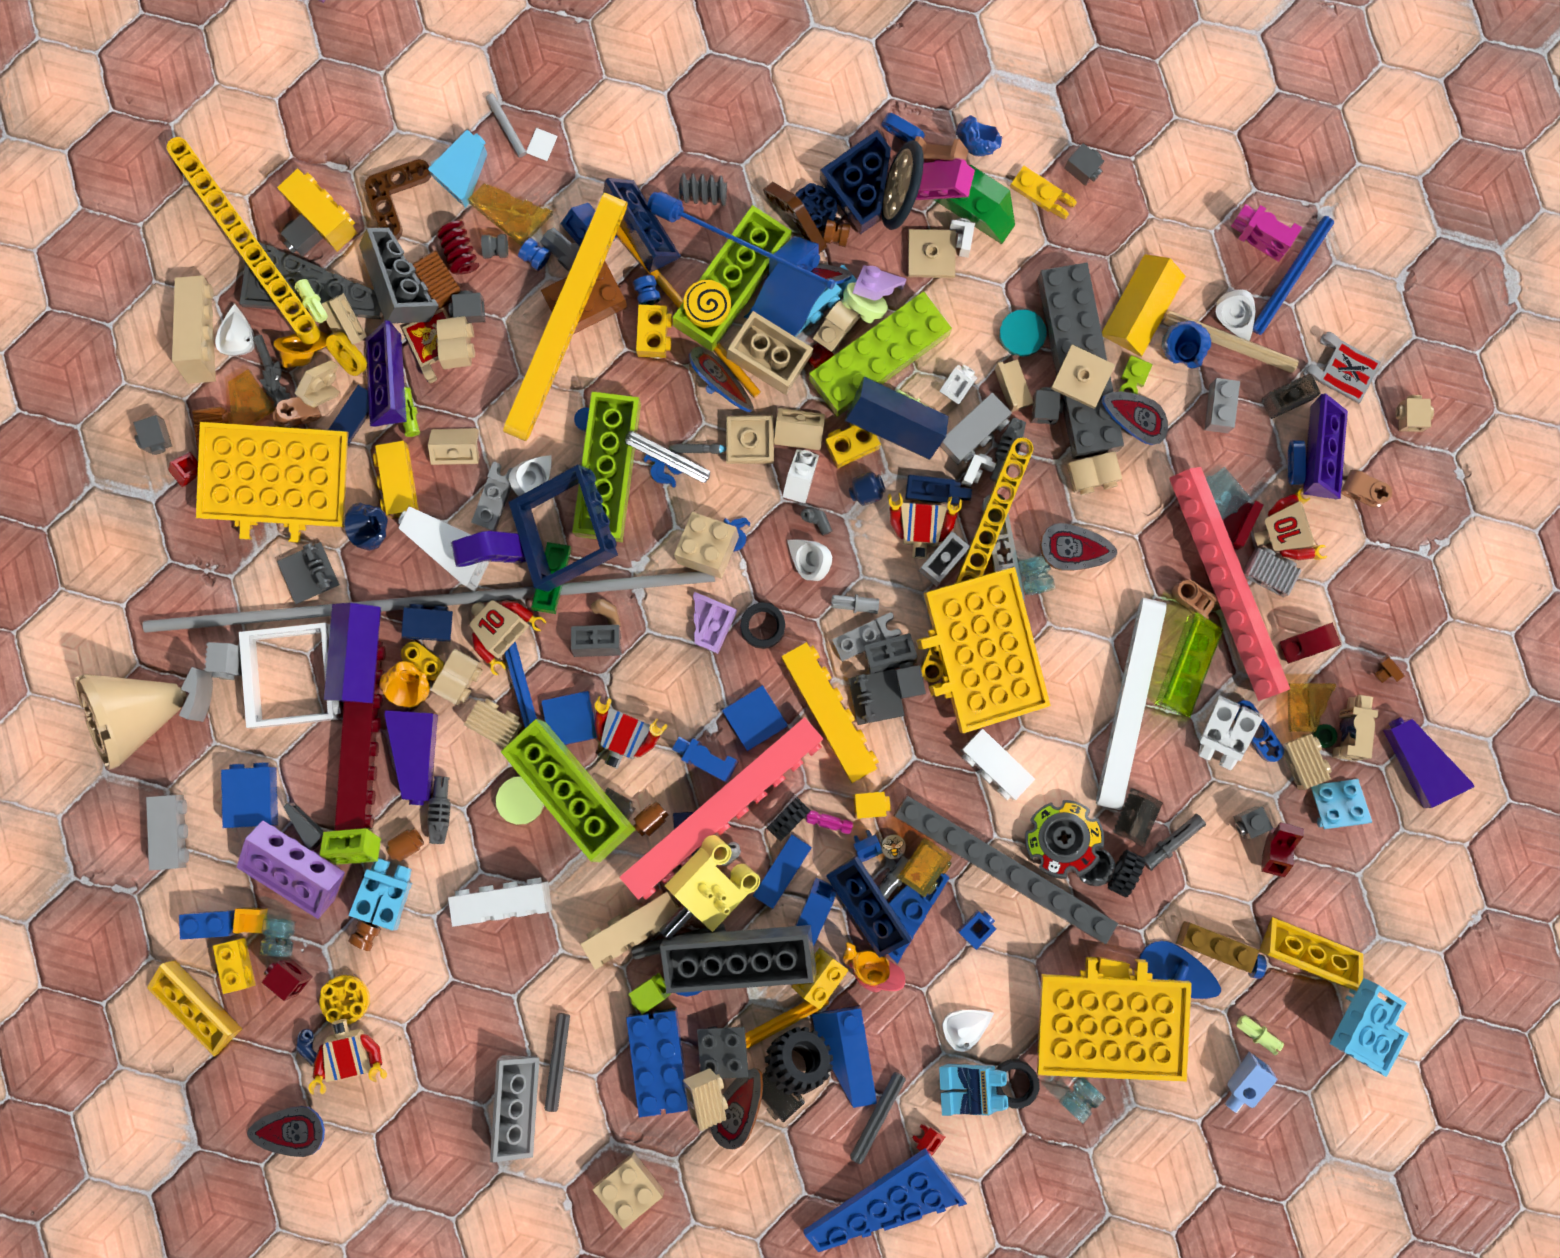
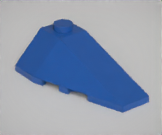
[812,1005,877,1108]

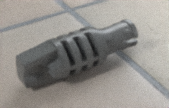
[990,418,1026,482]
[427,776,451,844]

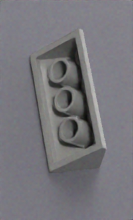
[490,1055,539,1163]

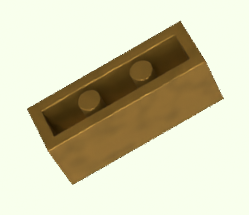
[1175,921,1260,973]

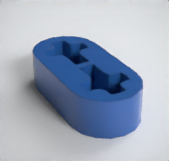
[881,113,925,143]
[1288,440,1306,485]

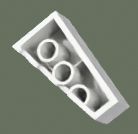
[448,878,552,927]

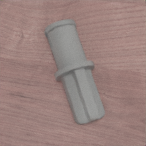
[831,594,879,614]

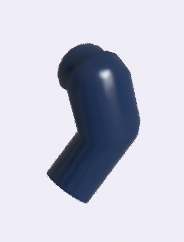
[296,1029,317,1066]

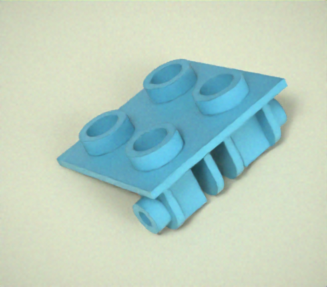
[1311,779,1372,829]

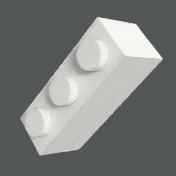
[960,729,1035,800]

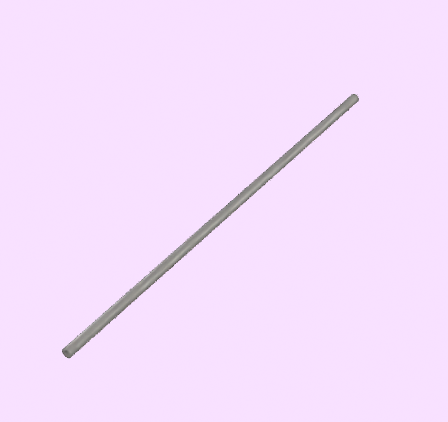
[143,571,715,633]

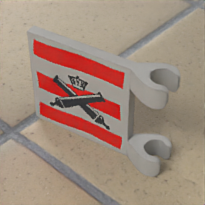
[1303,332,1381,404]

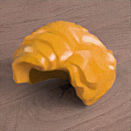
[379,661,430,708]

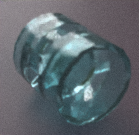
[1018,556,1056,596]
[259,919,296,957]
[1059,1077,1106,1124]

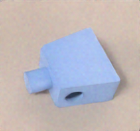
[1225,1052,1278,1113]

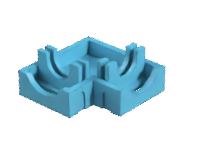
[1329,978,1409,1077]

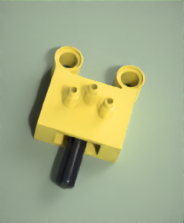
[660,835,760,939]

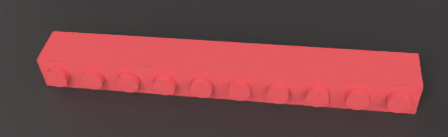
[1169,467,1290,701]
[619,717,823,900]

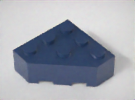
[820,130,891,235]

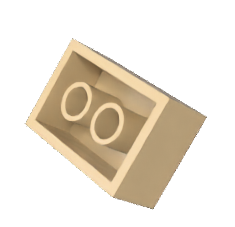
[726,311,813,395]

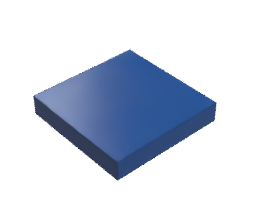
[722,685,788,751]
[541,691,597,745]

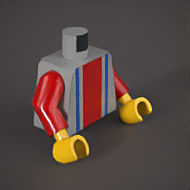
[594,696,667,769]

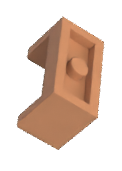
[915,136,968,163]

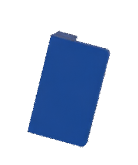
[560,203,617,246]

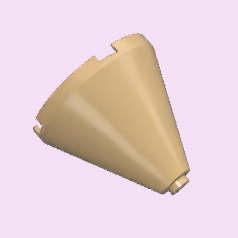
[75,674,187,770]

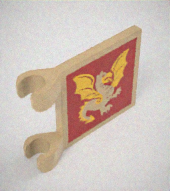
[402,308,466,383]

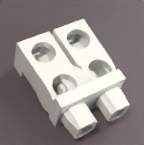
[1198,695,1263,770]

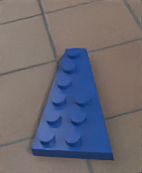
[803,1148,967,1252]

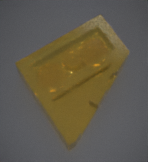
[228,369,276,425]

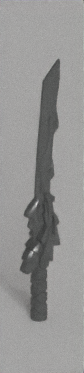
[253,335,294,428]

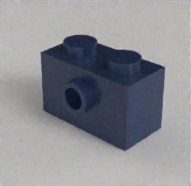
[402,604,453,642]

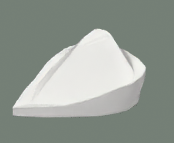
[1216,290,1256,341]
[215,304,255,356]
[509,455,552,496]
[787,539,832,581]
[942,1010,994,1052]

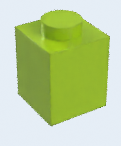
[628,973,672,1014]

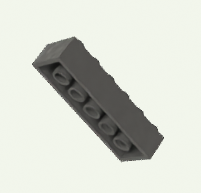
[660,925,816,994]

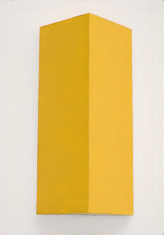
[1102,254,1186,357]
[1259,917,1363,991]
[147,960,242,1057]

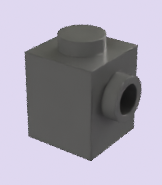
[1064,143,1104,186]
[281,214,323,257]
[449,291,486,323]
[1031,387,1064,425]
[133,415,172,455]
[896,662,926,699]
[1233,806,1273,839]

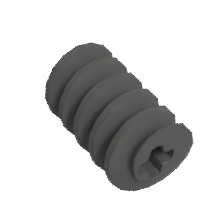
[679,173,727,206]

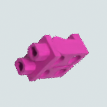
[1231,204,1303,262]

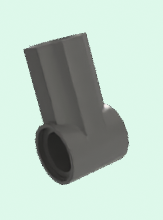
[540,227,580,272]

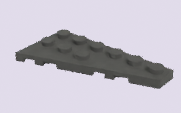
[240,242,383,319]

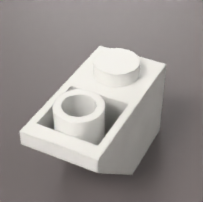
[783,449,819,503]

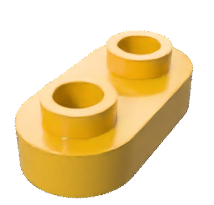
[326,332,367,376]
[401,642,445,681]

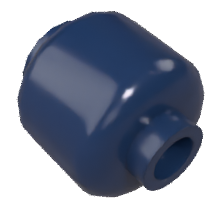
[849,471,886,506]

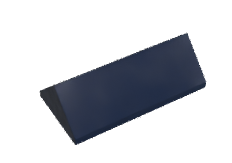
[603,178,681,273]
[845,377,949,460]
[826,855,912,958]

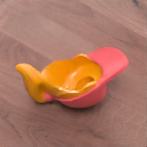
[843,942,905,993]

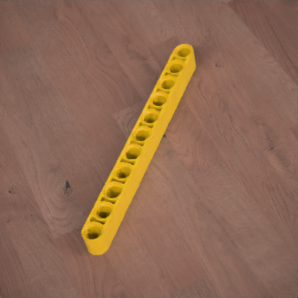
[167,137,320,344]
[503,193,628,441]
[921,437,1033,682]

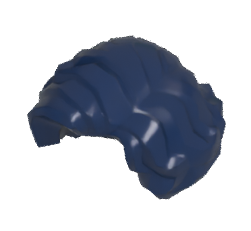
[344,502,388,551]

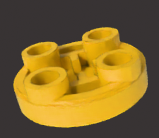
[319,975,370,1024]

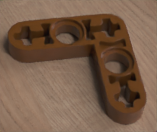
[365,159,431,240]
[763,182,827,254]

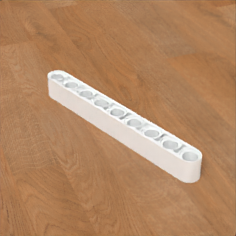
[1096,597,1167,810]

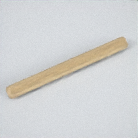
[1164,311,1299,373]

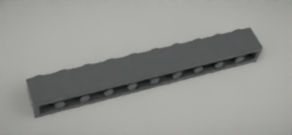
[894,795,1118,944]

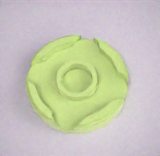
[496,777,544,825]

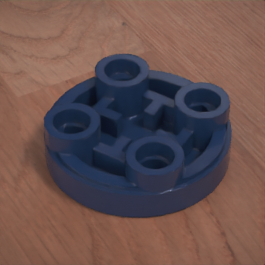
[794,183,837,232]

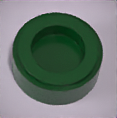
[1311,724,1338,748]

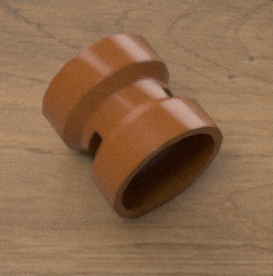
[824,220,851,247]
[348,919,381,951]

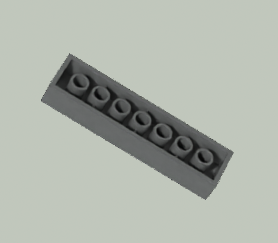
[1037,262,1124,459]

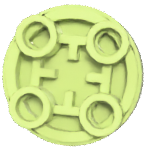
[841,282,888,323]

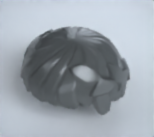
[1079,848,1116,886]

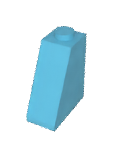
[428,130,488,208]

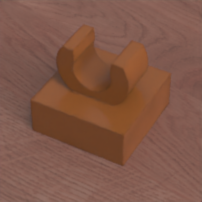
[1375,654,1405,683]

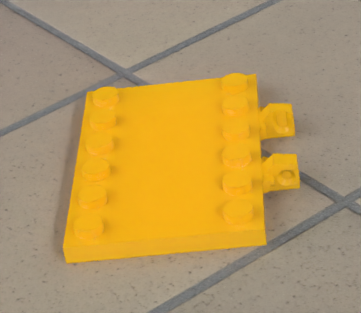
[196,422,348,543]
[916,567,1051,733]
[1037,957,1192,1082]

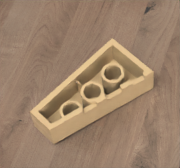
[172,275,216,384]
[580,889,679,970]

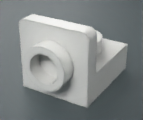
[950,218,975,258]
[940,365,977,404]
[961,454,996,488]

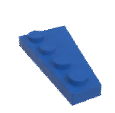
[888,865,949,964]

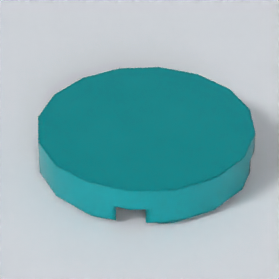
[999,309,1047,357]

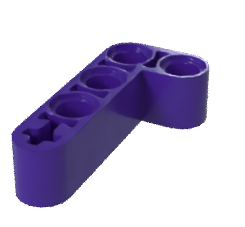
[451,531,526,567]

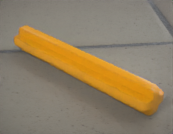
[745,1000,829,1048]

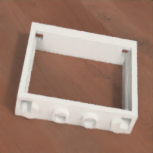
[239,623,342,729]

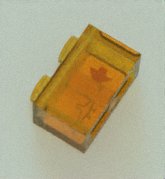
[897,838,952,897]

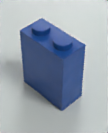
[221,763,278,828]

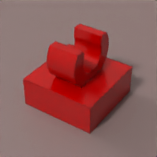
[912,1124,946,1156]

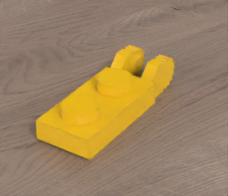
[1010,165,1077,219]

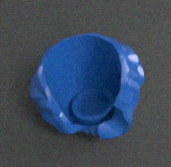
[956,115,1002,157]
[1161,320,1211,368]

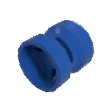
[518,238,551,271]
[632,275,661,305]

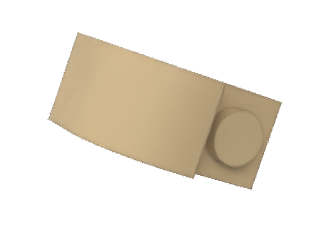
[813,300,861,352]

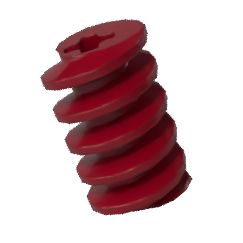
[437,220,479,275]

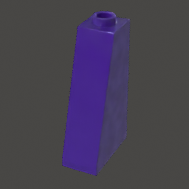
[385,710,438,805]
[1383,717,1475,808]

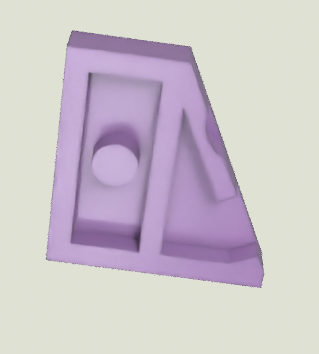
[853,265,906,301]
[693,592,737,654]

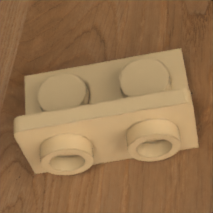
[295,360,340,407]

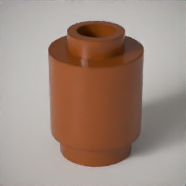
[633,801,669,837]
[386,828,424,862]

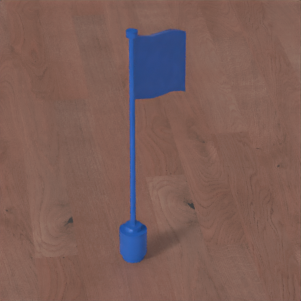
[647,192,836,337]

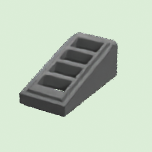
[283,803,324,850]

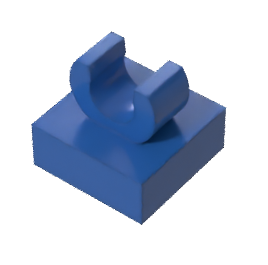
[853,830,883,862]

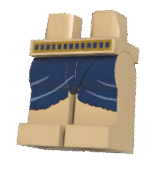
[1332,695,1378,761]

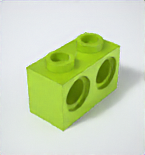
[320,828,381,865]

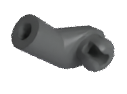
[801,507,832,536]

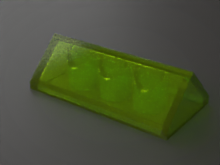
[1155,613,1223,718]

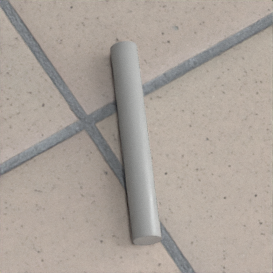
[486,93,527,158]

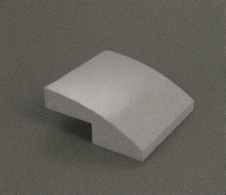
[179,667,213,722]

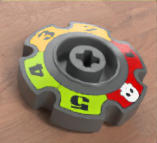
[1025,800,1104,879]

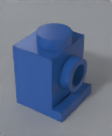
[957,910,997,950]

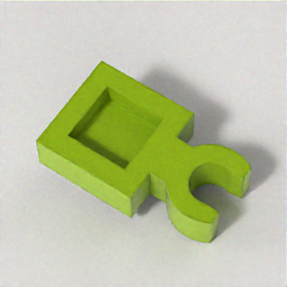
[1118,355,1153,394]

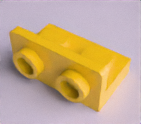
[791,947,848,1009]

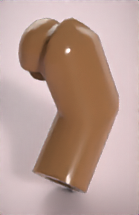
[591,599,621,627]

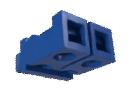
[672,737,739,783]

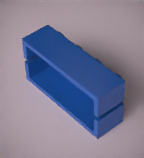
[626,1008,689,1118]

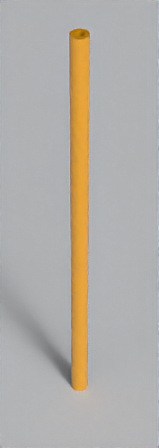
[616,226,761,398]

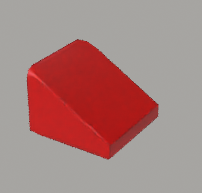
[808,342,834,370]
[168,452,198,487]

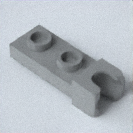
[471,461,513,531]
[832,612,902,662]

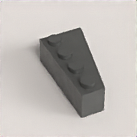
[359,228,439,324]

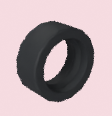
[740,602,786,649]
[995,1059,1040,1109]

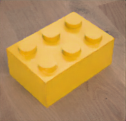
[277,168,357,252]

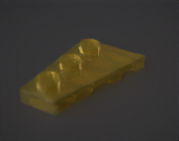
[468,183,553,246]

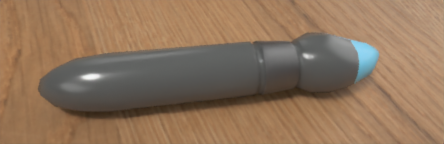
[668,444,726,454]

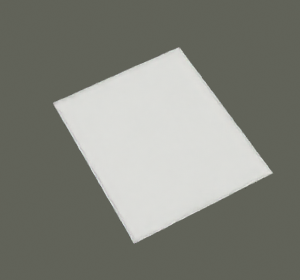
[526,128,558,161]

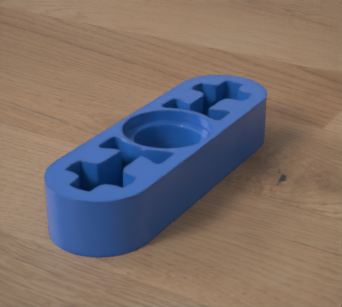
[1234,700,1284,762]

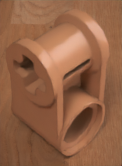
[272,397,322,428]
[1341,470,1392,508]
[1172,580,1219,621]

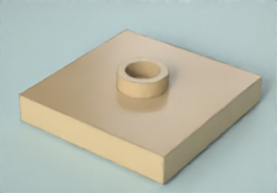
[908,229,956,278]
[1051,345,1115,409]
[726,415,774,464]

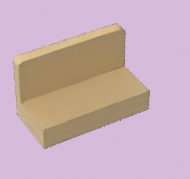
[321,293,366,345]
[994,359,1034,412]
[774,408,825,450]
[428,428,479,465]

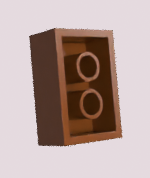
[541,261,628,334]

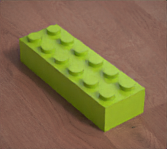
[673,205,792,352]
[809,291,952,417]
[572,392,641,542]
[501,719,636,863]

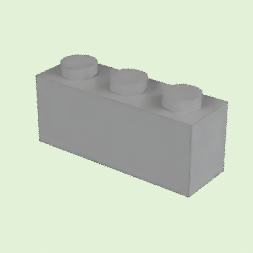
[940,392,1012,465]
[146,795,189,870]

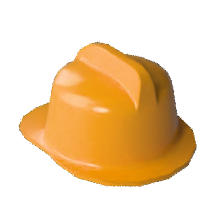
[273,330,329,368]

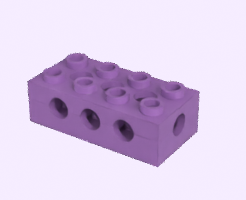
[237,821,345,919]

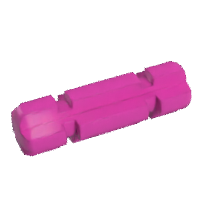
[806,810,853,834]

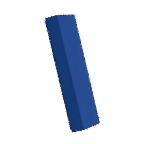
[753,834,812,909]

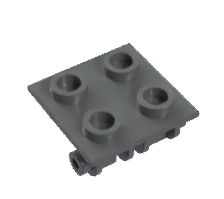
[277,542,340,604]
[848,669,905,725]
[697,1026,749,1078]

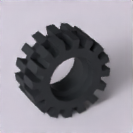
[767,797,811,842]
[1107,849,1146,898]

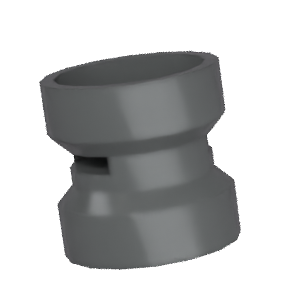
[481,234,508,259]

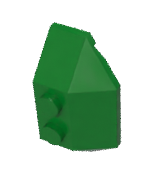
[933,165,1015,244]

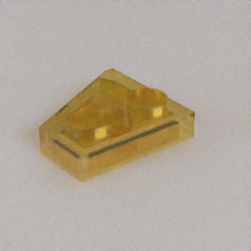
[1287,683,1336,732]

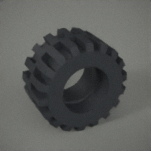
[765,1027,833,1096]

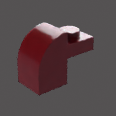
[1279,622,1341,664]
[1261,822,1304,878]

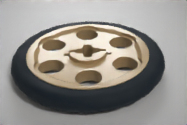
[881,141,924,230]

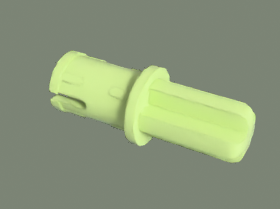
[294,279,328,323]
[1236,1015,1284,1055]

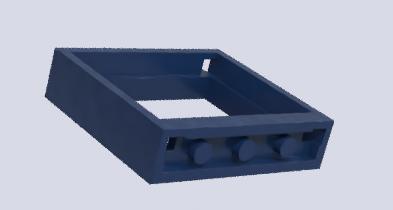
[509,464,618,592]

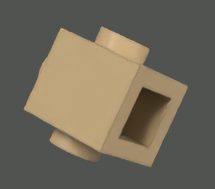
[1396,395,1434,432]

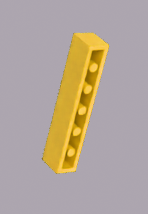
[781,642,879,783]

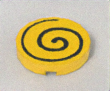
[684,280,731,328]

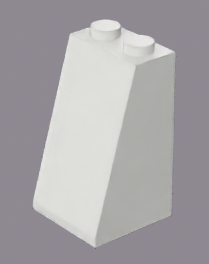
[398,507,489,591]

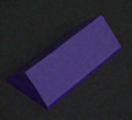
[365,320,407,427]
[1303,393,1348,500]
[324,603,381,703]

